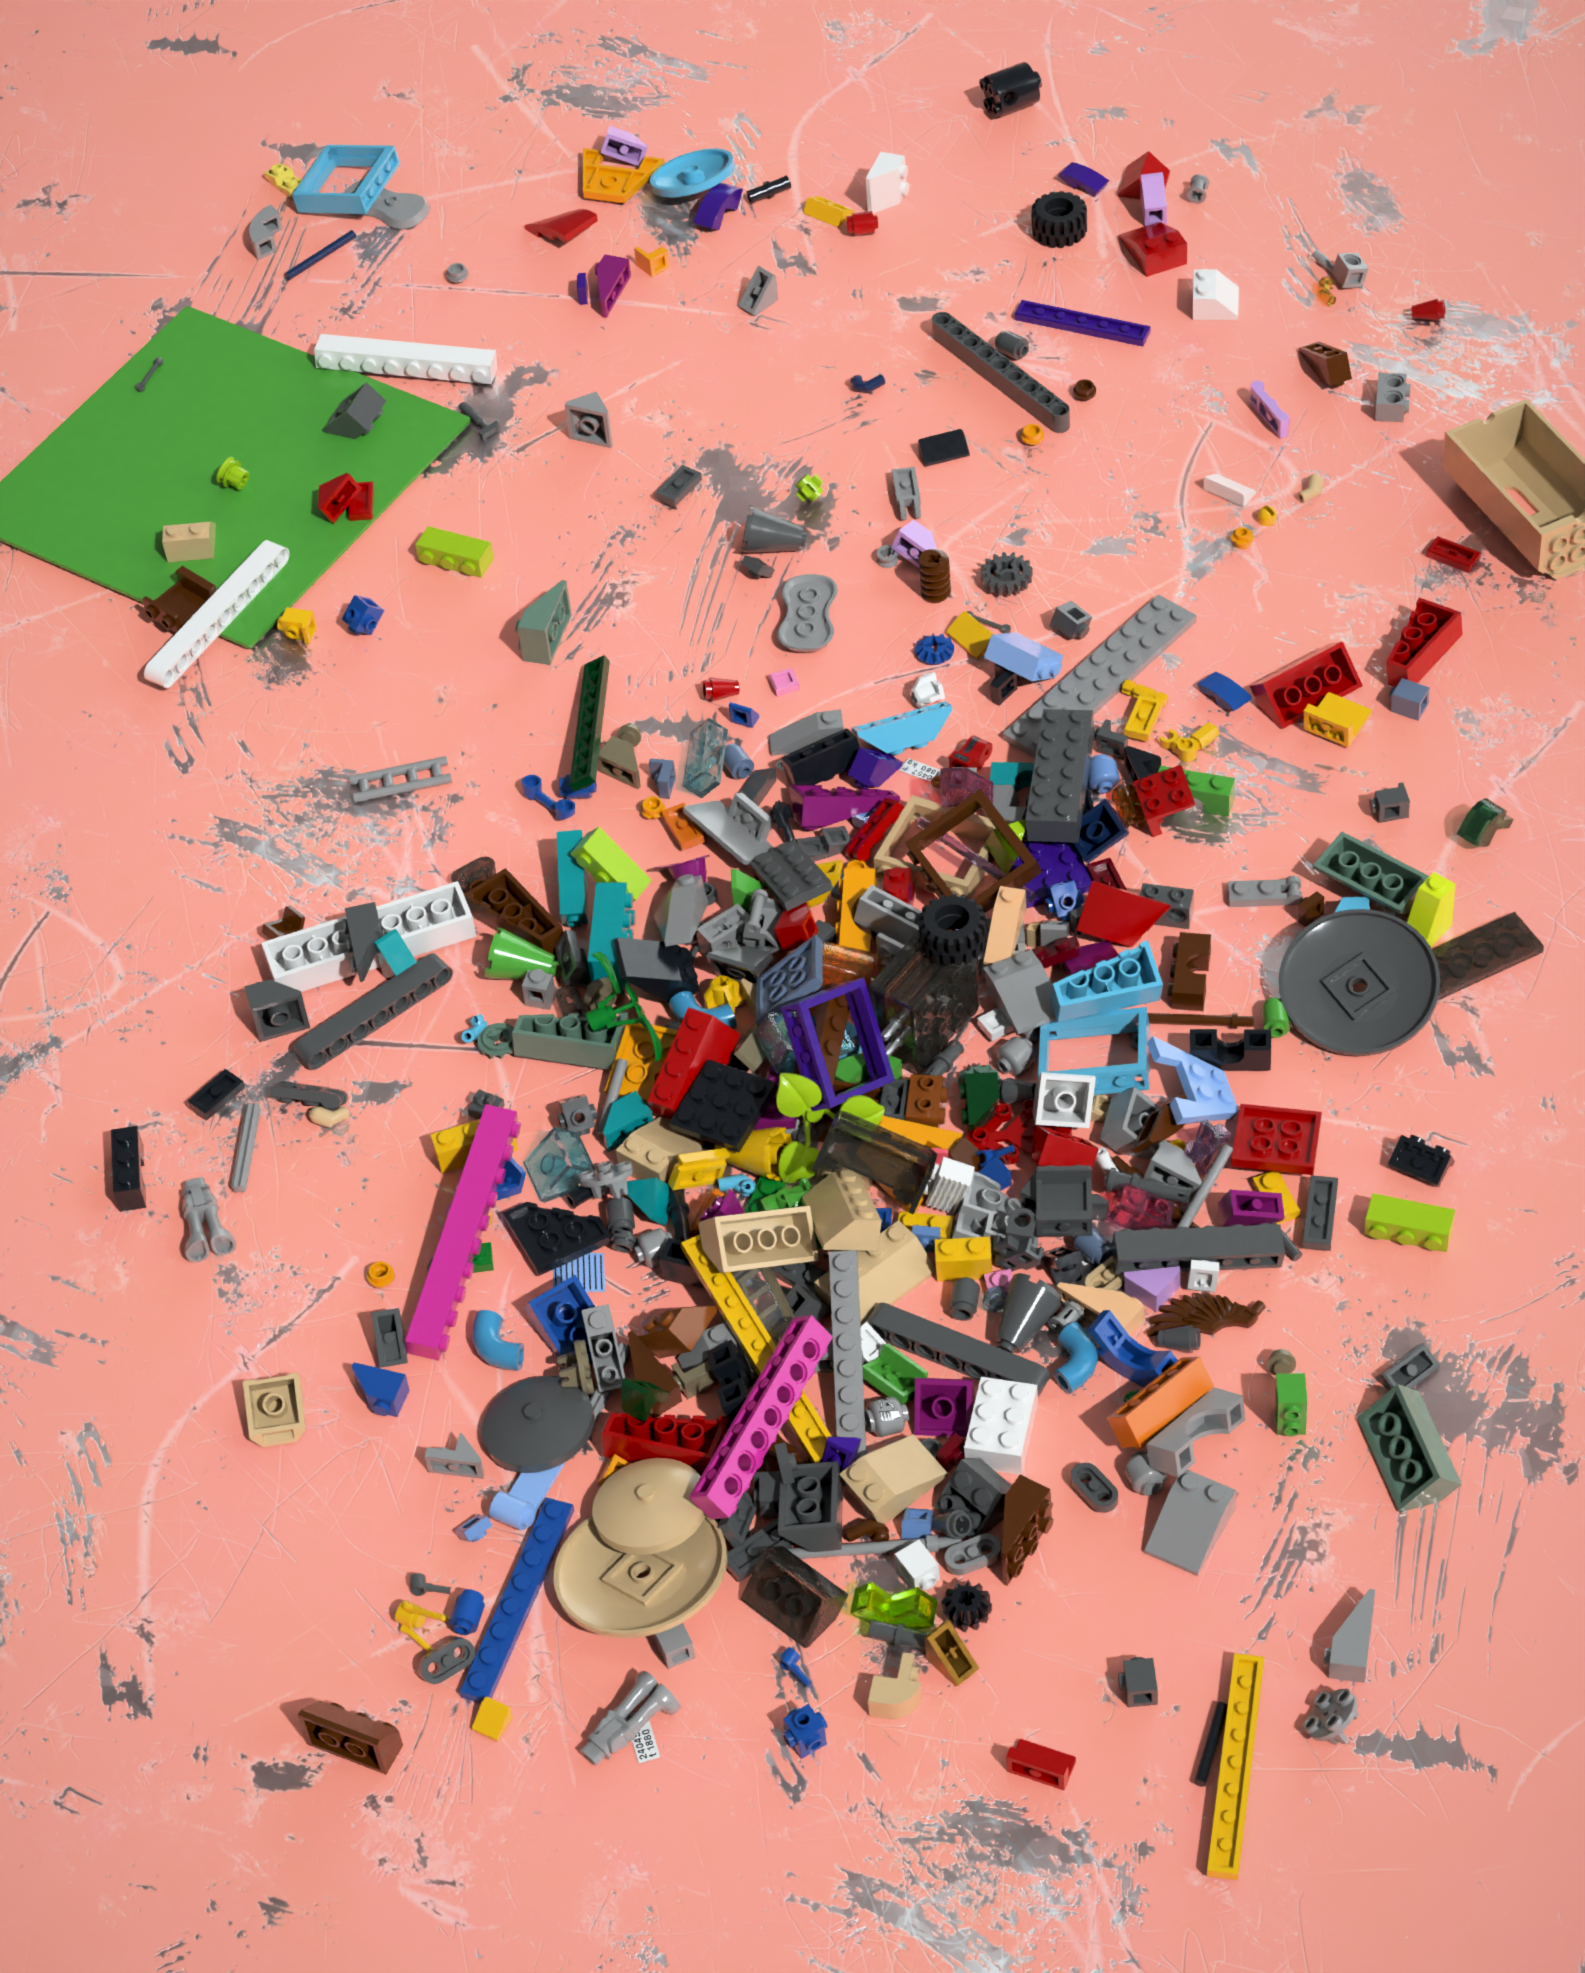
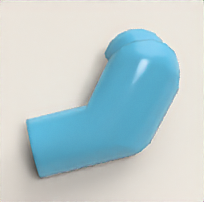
[461,1014,487,1043]
[718,1174,756,1196]

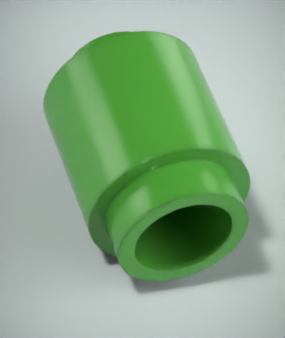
[1261,998,1290,1038]

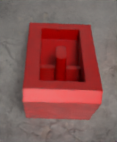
[318,473,362,524]

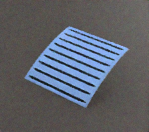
[553,1253,605,1292]

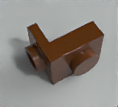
[262,905,305,939]

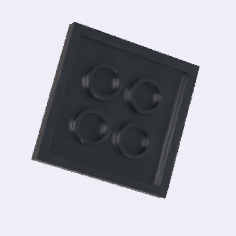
[669,1059,778,1152]

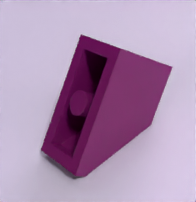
[1218,1189,1285,1227]

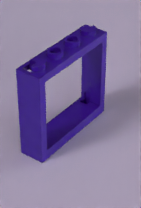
[780,978,895,1111]

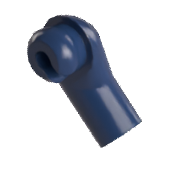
[850,374,886,392]

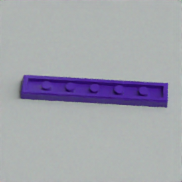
[1014,300,1151,347]

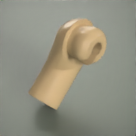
[309,1106,350,1128]

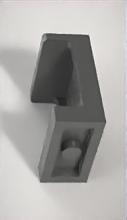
[1036,1165,1093,1237]

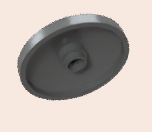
[482,1376,595,1473]

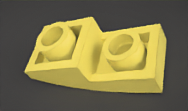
[264,163,302,198]

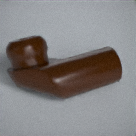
[845,1519,890,1542]

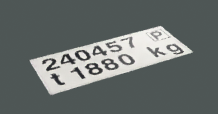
[899,758,950,786]
[625,1712,660,1764]

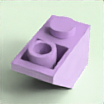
[1140,172,1167,226]

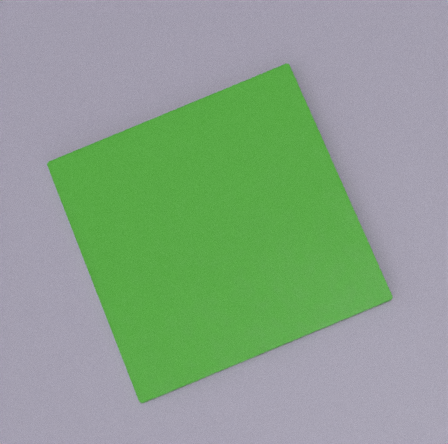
[0,306,470,648]

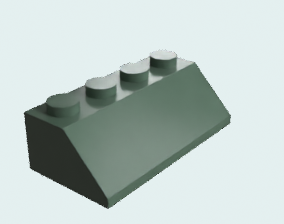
[1313,831,1429,914]
[1357,1384,1462,1512]

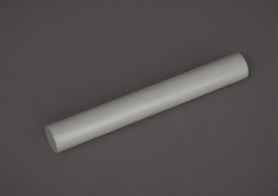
[596,1059,628,1136]

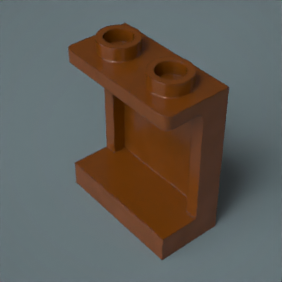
[142,566,217,633]

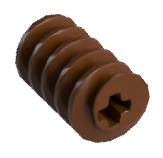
[919,549,951,603]

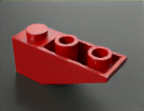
[774,902,818,950]

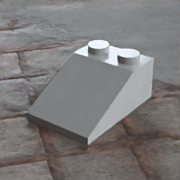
[983,950,1057,1034]
[1144,1470,1236,1576]

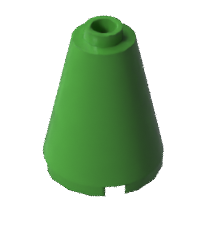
[485,927,559,980]

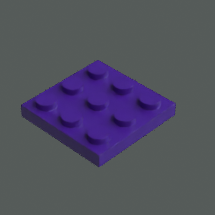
[1004,841,1092,909]

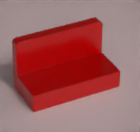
[1006,1739,1076,1791]

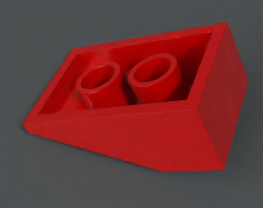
[1119,222,1187,277]

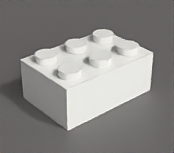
[964,1377,1038,1475]

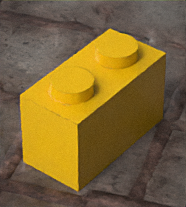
[935,1237,992,1282]

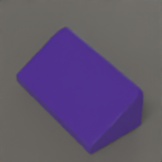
[821,1437,861,1486]

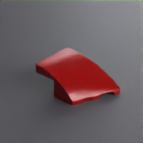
[525,209,598,242]
[1076,881,1171,947]

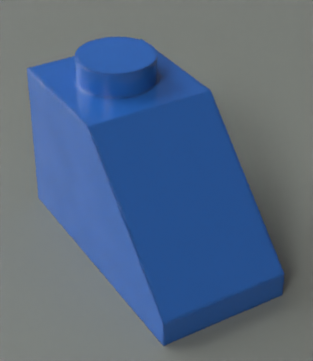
[352,1362,410,1417]

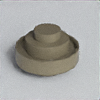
[584,977,618,1011]

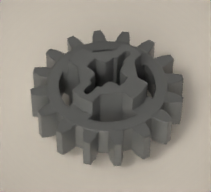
[980,552,1033,596]

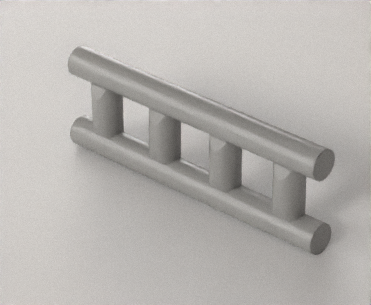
[349,756,452,803]

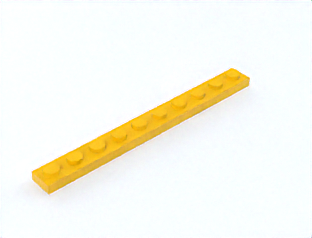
[681,1234,832,1463]

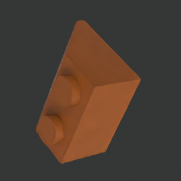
[638,1306,718,1359]

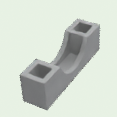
[1146,1387,1246,1477]

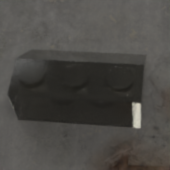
[740,1546,849,1648]

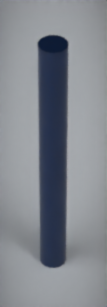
[284,230,356,281]

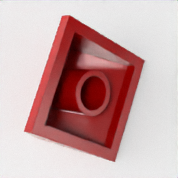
[1118,151,1170,199]

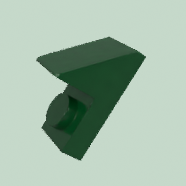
[622,1378,670,1422]

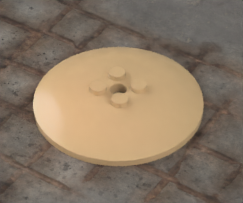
[553,1515,728,1638]

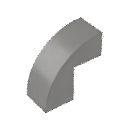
[249,204,283,261]
[987,785,1027,839]

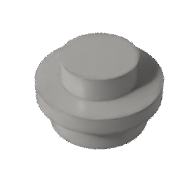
[446,263,469,283]

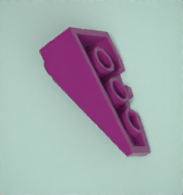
[789,785,900,830]

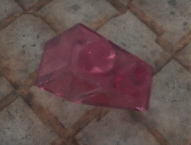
[940,767,994,807]
[1107,1182,1175,1230]

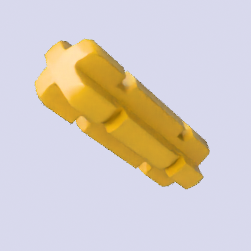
[1122,679,1168,708]

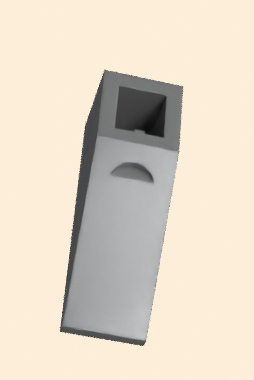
[581,1304,625,1393]

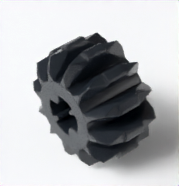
[941,1579,992,1632]

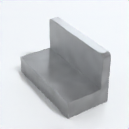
[554,930,591,989]

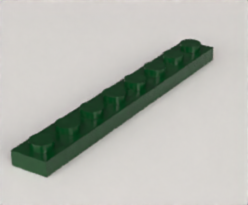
[569,655,610,792]

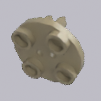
[557,1339,595,1395]

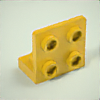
[1304,692,1372,748]

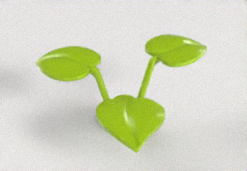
[776,1073,885,1183]

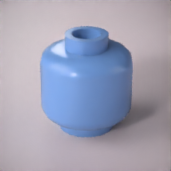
[1087,754,1120,794]

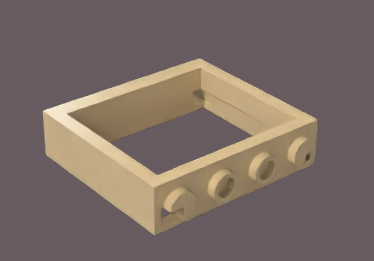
[874,795,996,899]

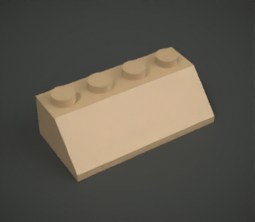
[801,1170,882,1251]
[698,1206,819,1273]
[814,1220,936,1326]

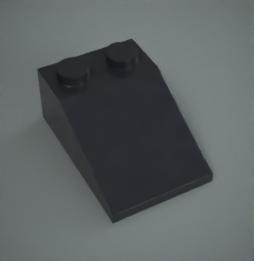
[614,937,700,1003]

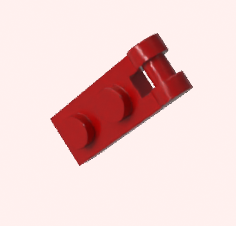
[845,798,904,862]

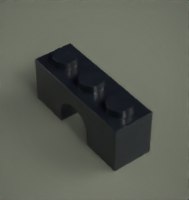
[1190,1029,1271,1071]
[111,1126,147,1212]
[707,1340,753,1423]

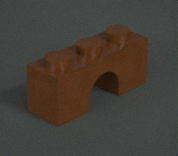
[1167,932,1211,1012]

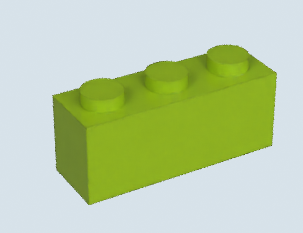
[415,526,494,578]
[570,827,652,902]
[1364,1193,1455,1252]

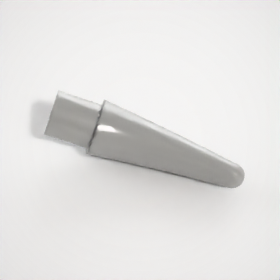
[1312,249,1334,274]

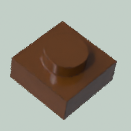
[1298,891,1324,927]

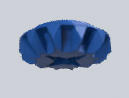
[915,633,954,664]

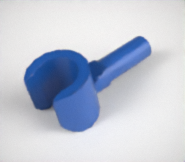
[976,1145,1015,1166]
[780,1647,812,1687]

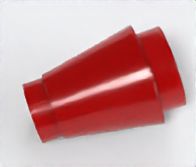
[1411,298,1446,321]
[703,677,740,702]

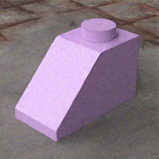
[601,125,648,166]
[891,520,937,569]

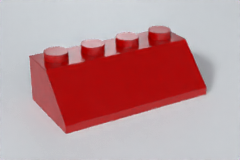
[1250,641,1363,729]
[647,1007,741,1119]

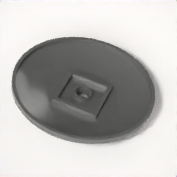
[1279,909,1440,1056]

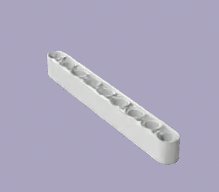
[144,540,290,688]

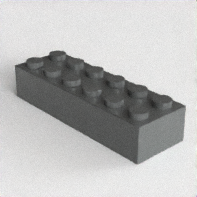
[1025,709,1095,843]

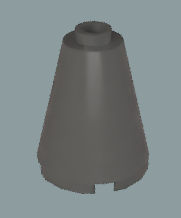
[741,505,807,553]
[995,1273,1063,1353]

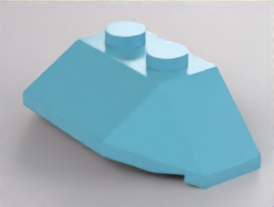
[851,701,953,755]

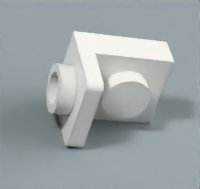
[1187,1260,1219,1292]
[861,1321,886,1364]

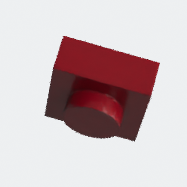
[937,1433,965,1473]

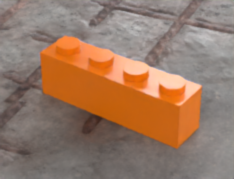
[1107,1356,1214,1449]

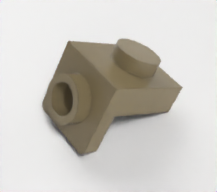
[671,1360,717,1400]

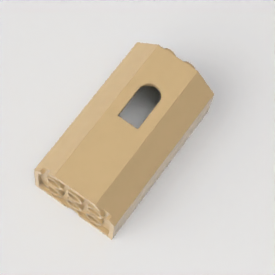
[1443,399,1585,580]

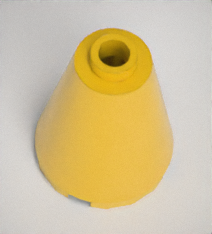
[714,1127,792,1181]

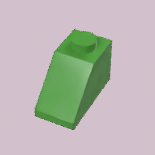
[731,869,770,914]

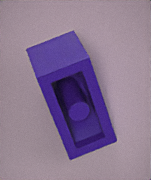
[848,748,903,789]

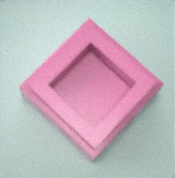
[769,668,800,696]

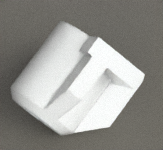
[910,672,946,708]

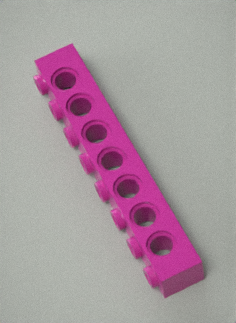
[689,1315,833,1520]

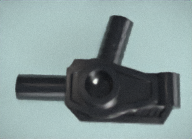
[769,800,796,842]

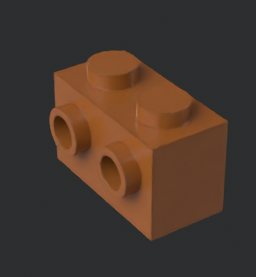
[905,1074,948,1128]

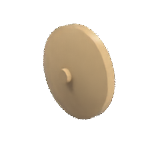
[592,1458,706,1555]

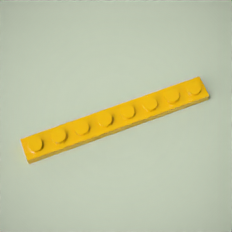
[1207,1653,1264,1880]

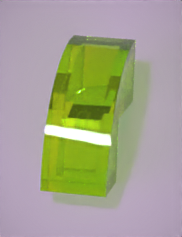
[850,1582,938,1630]

